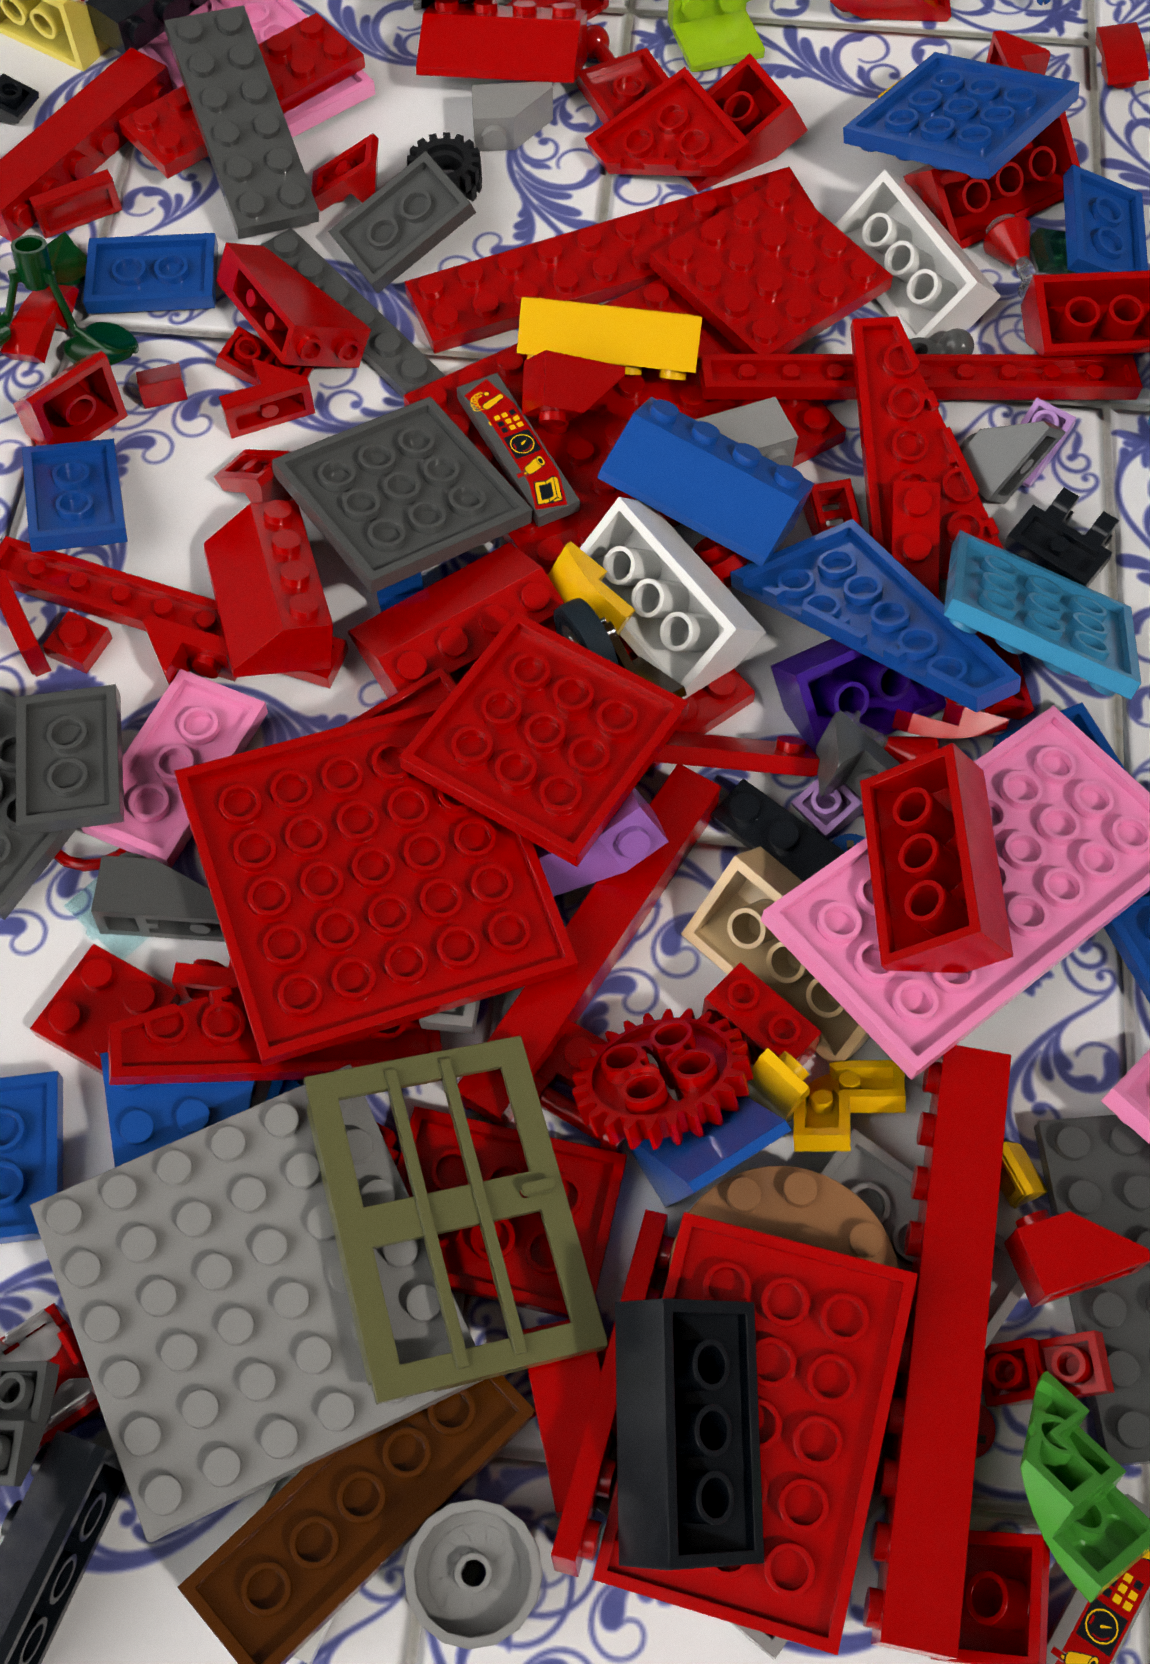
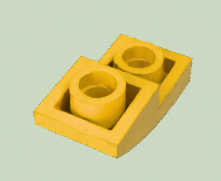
[547,541,635,636]
[747,1048,810,1123]

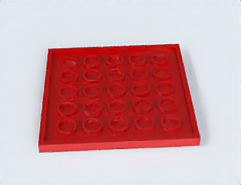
[174,698,579,1067]

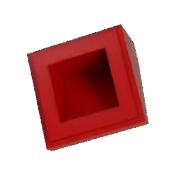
[136,363,188,409]

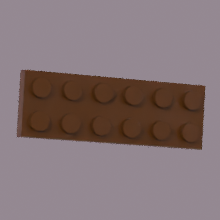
[177,1375,536,1664]

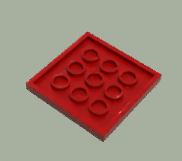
[650,177,893,354]
[399,612,689,867]

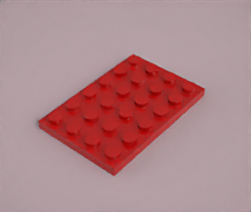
[592,1212,918,1655]

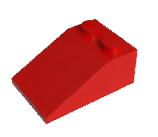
[686,53,808,192]

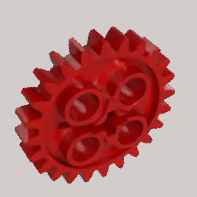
[572,1008,754,1150]

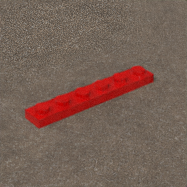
[551,1209,675,1577]

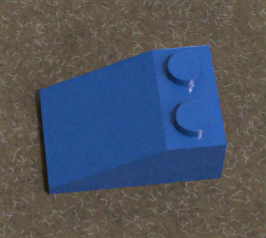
[630,1096,792,1208]

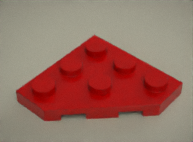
[584,67,753,177]

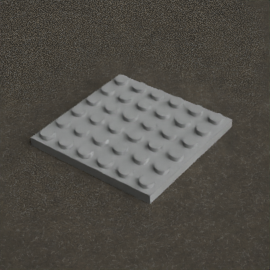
[30,1064,483,1542]

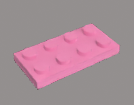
[81,669,268,868]

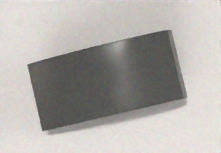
[0,1361,60,1487]

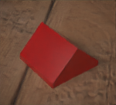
[931,1530,1050,1664]

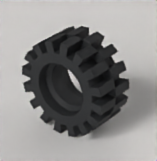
[407,132,482,202]

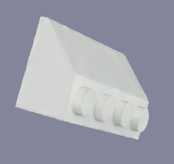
[835,169,1001,343]
[580,497,766,699]

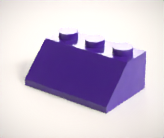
[771,639,947,754]

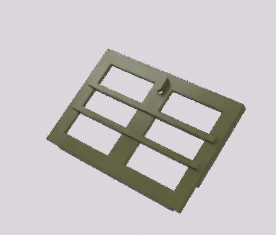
[304,1036,608,1405]

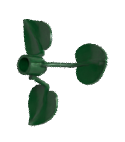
[0,232,139,365]

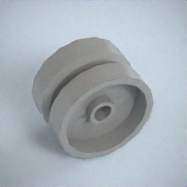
[404,1499,543,1650]

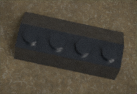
[615,1298,764,1570]
[0,1430,127,1664]

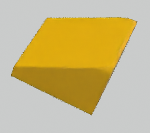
[1000,1142,1048,1209]

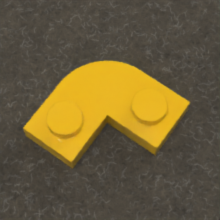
[793,1060,906,1152]

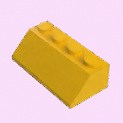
[517,297,702,380]

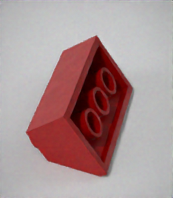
[416,0,587,83]
[903,111,1080,249]
[1021,270,1150,357]
[203,500,333,678]
[348,542,564,698]
[860,743,1014,974]

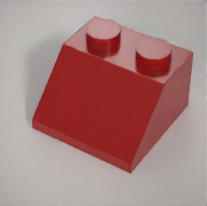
[13,351,128,446]

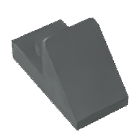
[816,710,900,799]

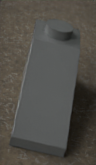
[91,853,225,942]

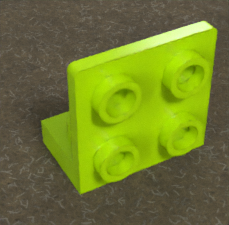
[667,0,765,72]

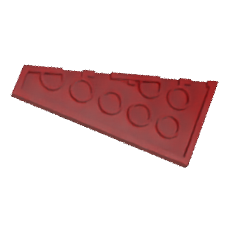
[850,316,1004,580]
[108,985,442,1085]

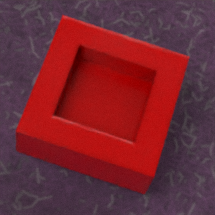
[42,611,113,674]

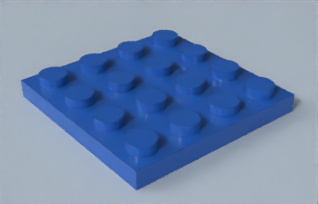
[843,52,1080,180]

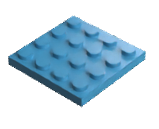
[943,530,1141,700]

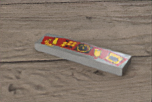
[1046,1494,1150,1664]

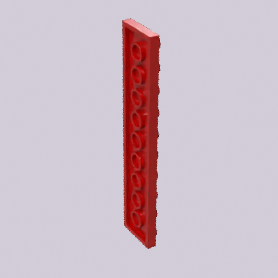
[404,167,816,354]

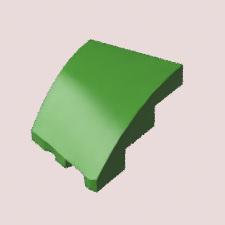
[1020,1371,1150,1603]

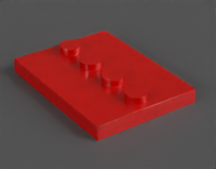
[397,1106,627,1319]

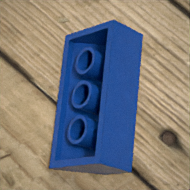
[597,397,815,567]

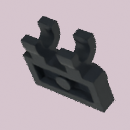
[1004,487,1119,587]

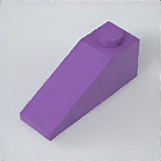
[533,788,669,897]

